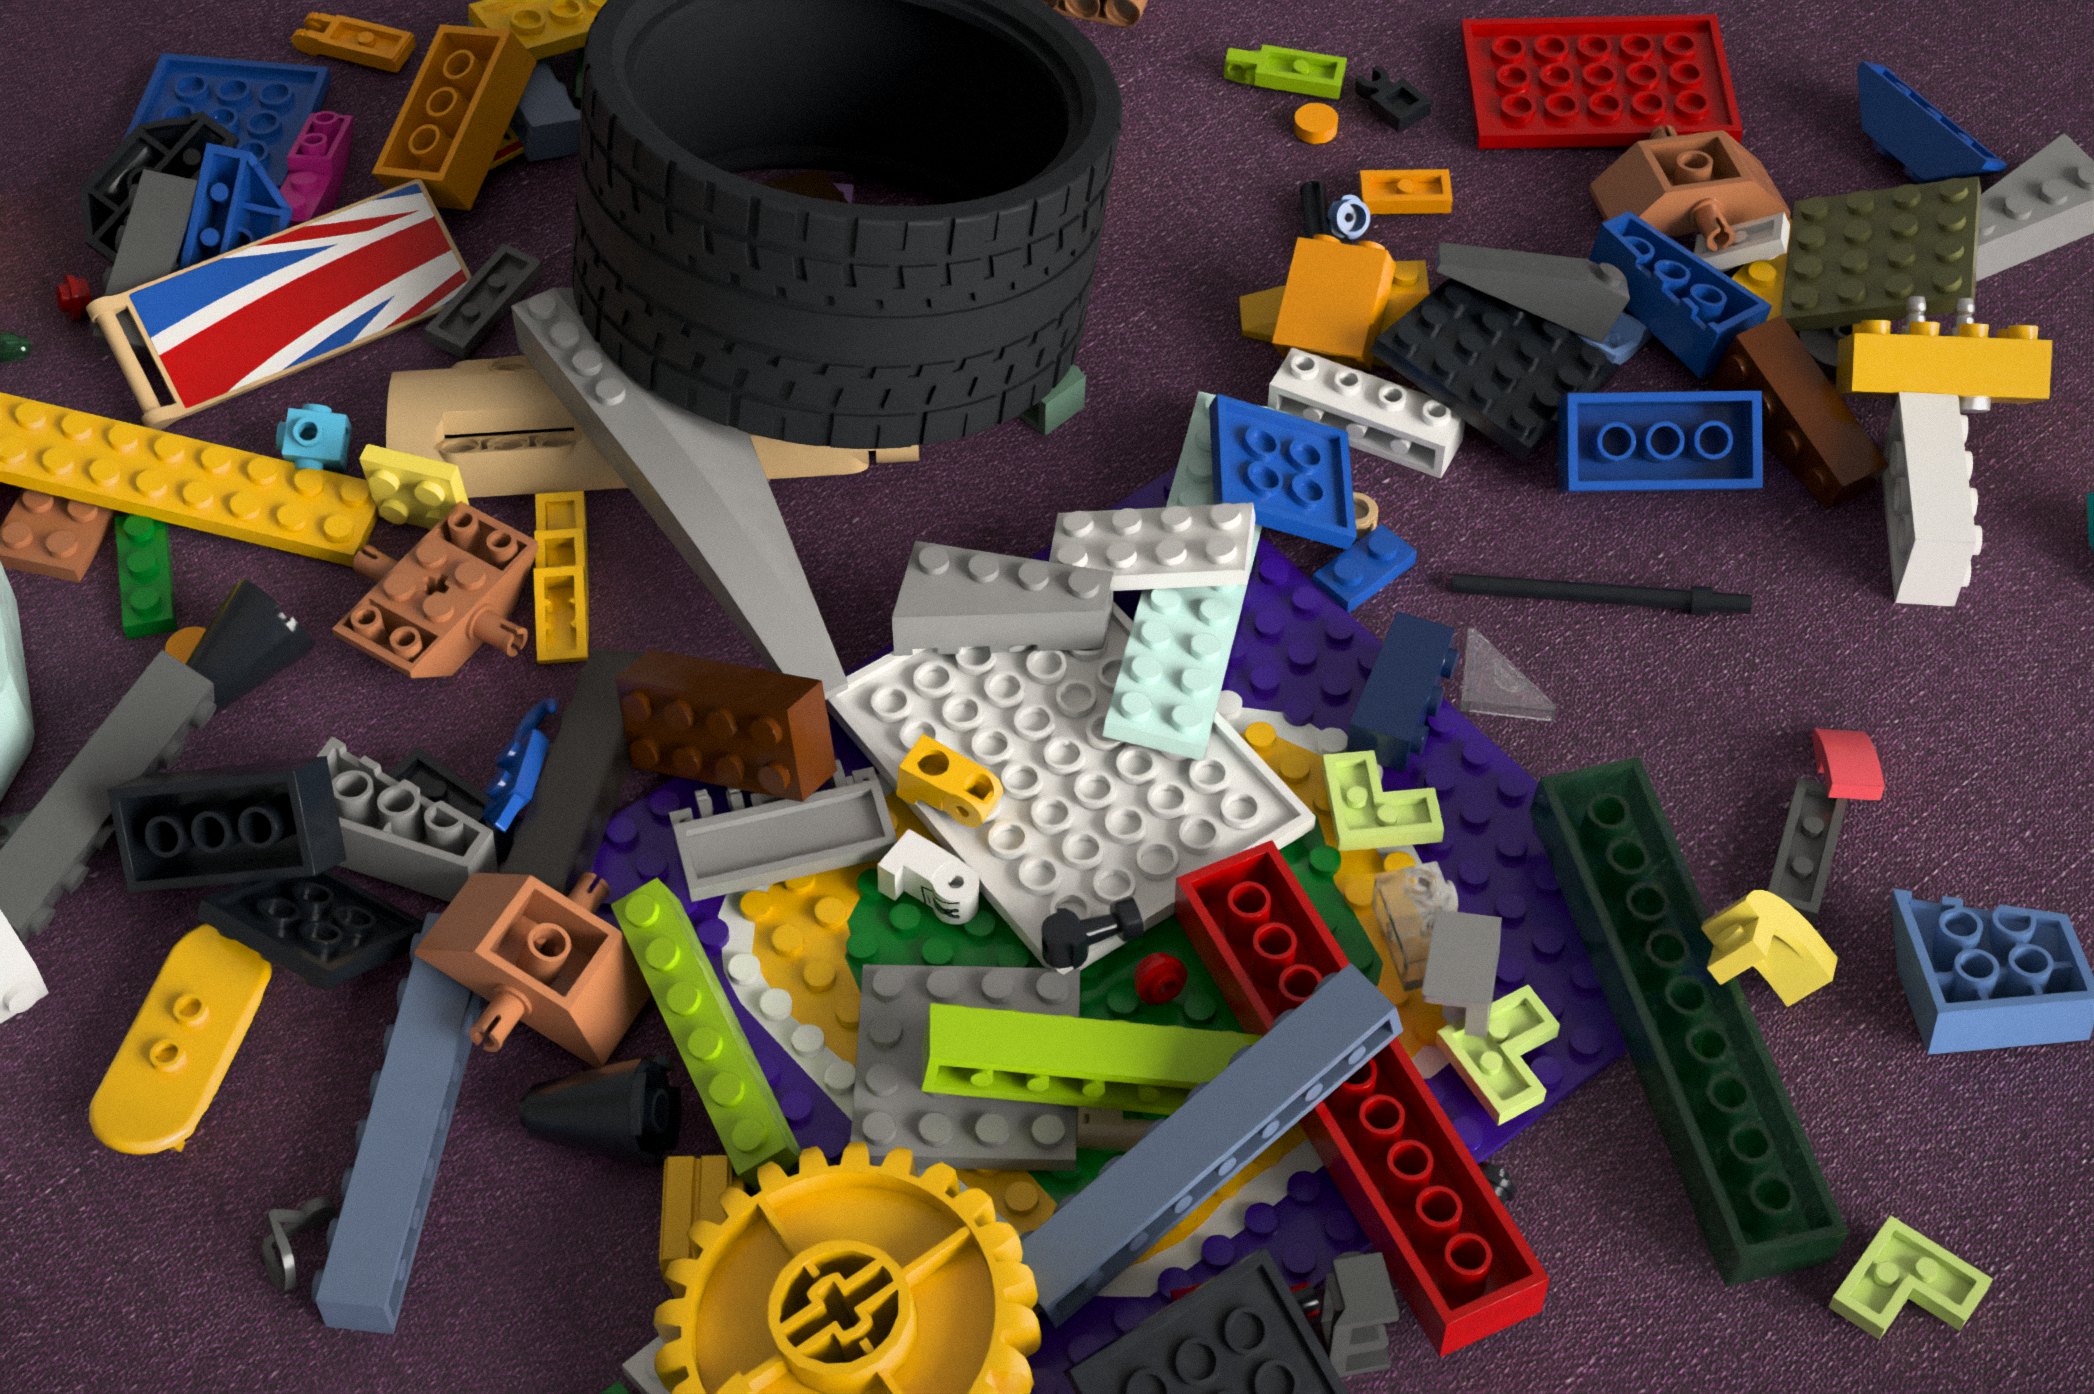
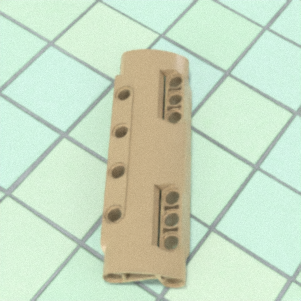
[386,355,919,498]

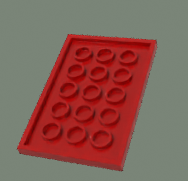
[1460,14,1743,149]

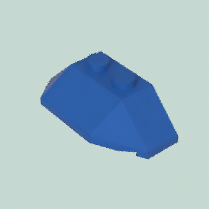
[1857,61,2008,184]
[179,143,293,271]

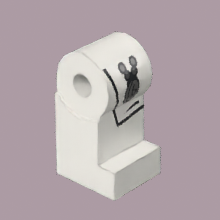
[877,829,979,924]

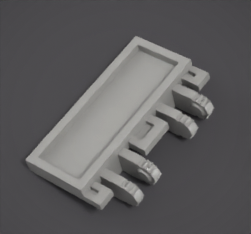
[669,759,898,902]

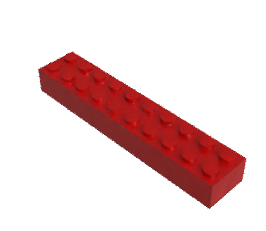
[1174,840,1550,1358]

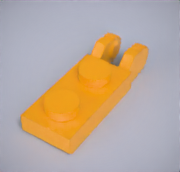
[291,11,416,73]

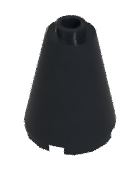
[185,578,315,717]
[519,1054,681,1168]

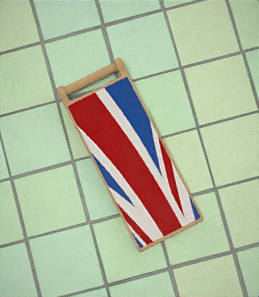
[86,179,472,430]

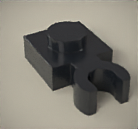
[1355,65,1432,133]

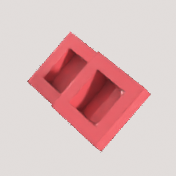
[1812,728,1885,800]

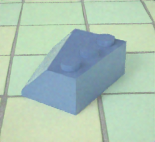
[1891,888,2094,1055]

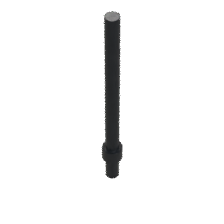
[1452,573,1752,616]

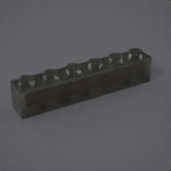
[497,649,646,897]

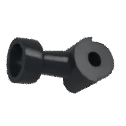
[1041,895,1144,970]

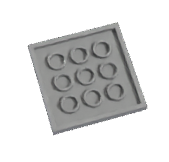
[851,964,1080,1171]

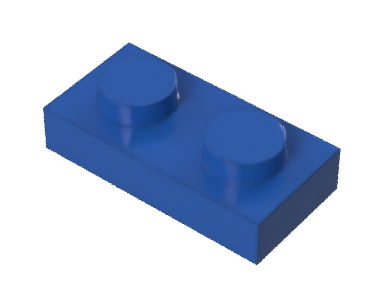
[1313,524,1417,613]

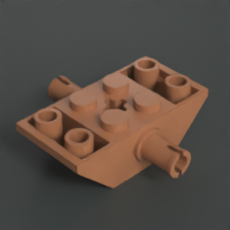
[1589,125,1791,251]
[332,501,539,678]
[414,872,652,1068]

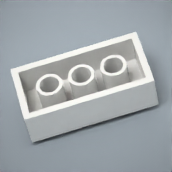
[1881,392,1982,606]

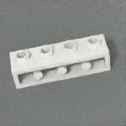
[1268,347,1465,479]

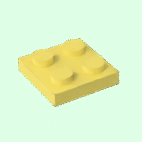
[359,444,469,530]

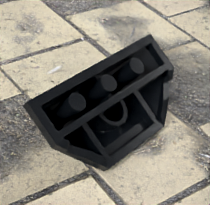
[80,112,239,265]

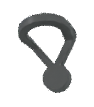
[261,1197,337,1292]

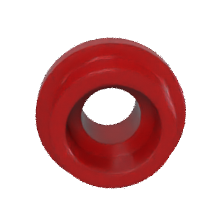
[56,274,91,321]
[1134,952,1187,1005]

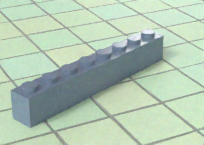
[311,912,484,1334]
[1019,963,1403,1329]

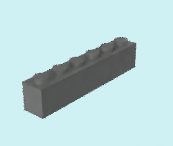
[0,649,217,944]

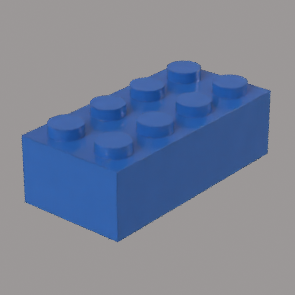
[1557,391,1763,493]

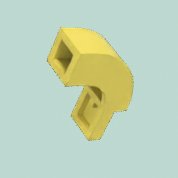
[1701,890,1838,1007]

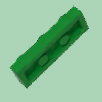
[114,514,177,639]

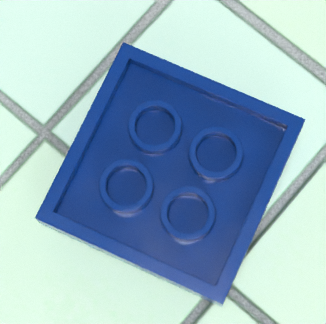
[1209,394,1357,550]

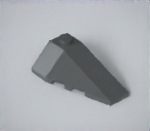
[1435,242,1630,343]

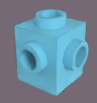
[276,404,352,473]

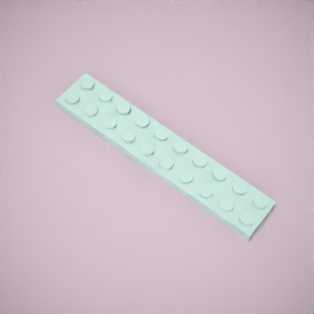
[1102,391,1290,761]

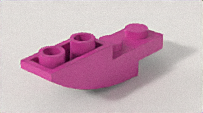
[280,111,354,228]

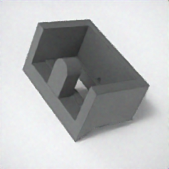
[1319,1251,1400,1377]

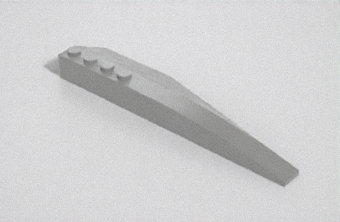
[511,288,848,700]

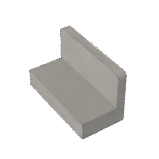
[1422,910,1502,1038]

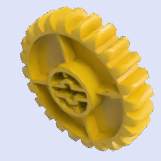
[653,1142,1042,1394]

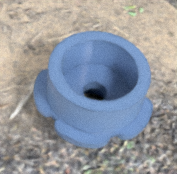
[1327,195,1370,240]

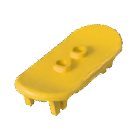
[89,923,272,1155]

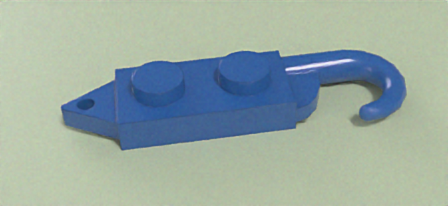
[482,697,558,833]

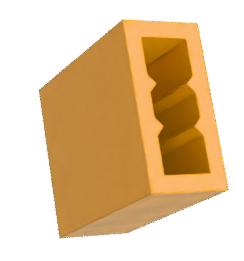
[1272,234,1396,371]

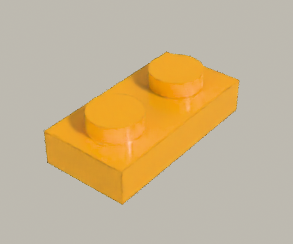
[1359,169,1453,214]

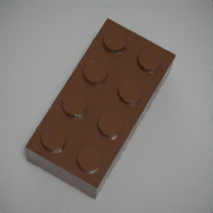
[615,649,837,802]

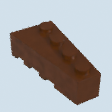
[1708,315,1889,510]

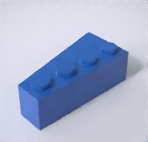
[1589,211,1772,378]

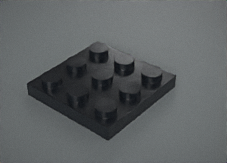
[197,869,424,991]

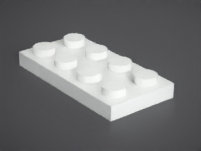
[1049,503,1256,591]

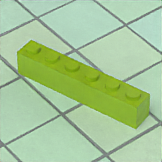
[611,878,801,1193]
[921,1003,1262,1115]

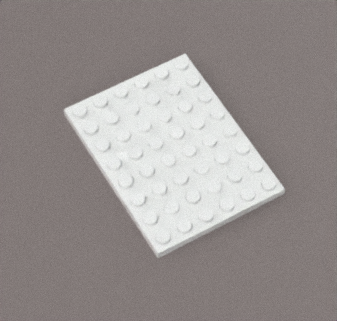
[825,601,1316,975]

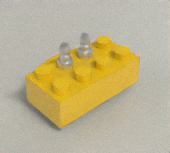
[1836,296,2052,413]

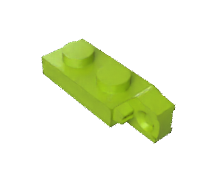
[1224,44,1347,100]

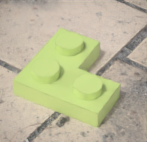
[1322,750,1444,851]
[1435,984,1560,1126]
[1829,1215,1993,1340]

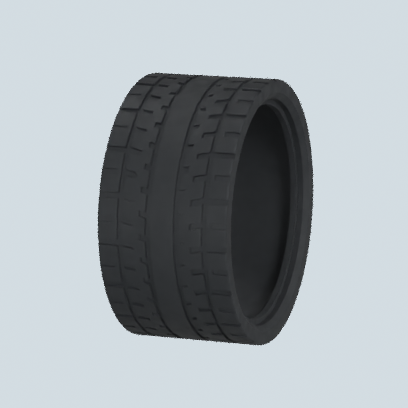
[572,0,1123,449]

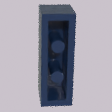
[1346,611,1460,773]

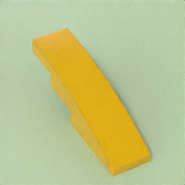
[533,490,589,664]

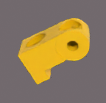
[896,734,1003,828]

